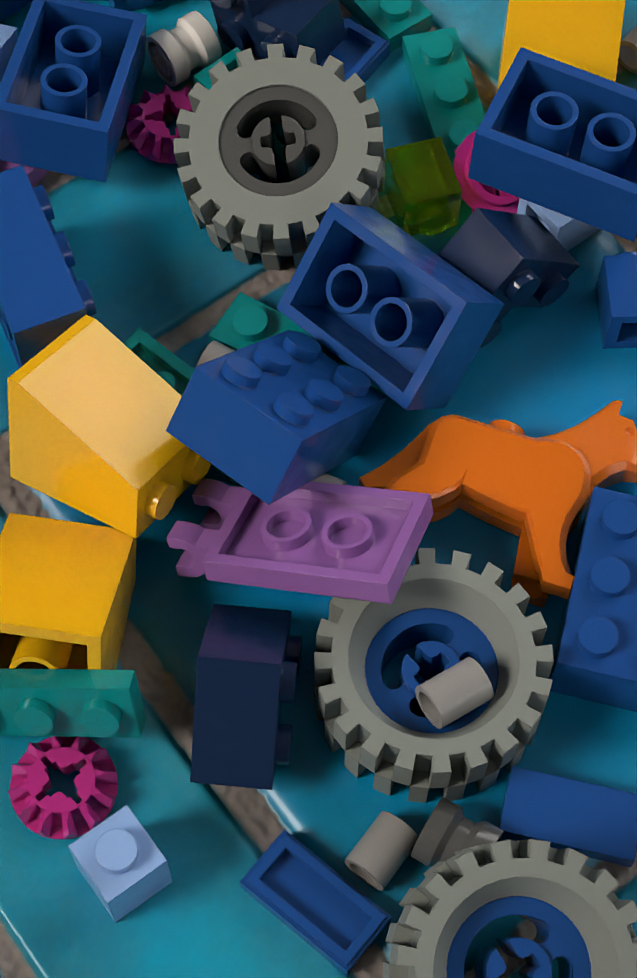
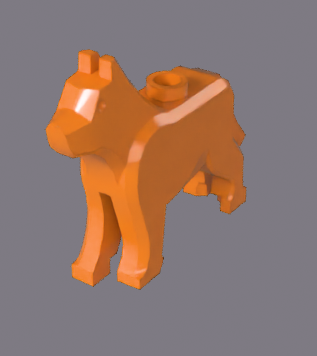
[359,400,637,608]

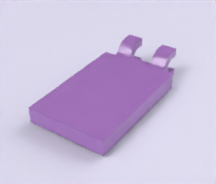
[166,478,434,604]

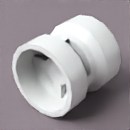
[145,11,222,87]

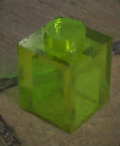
[384,136,462,236]

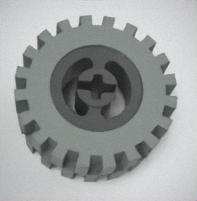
[174,43,385,271]

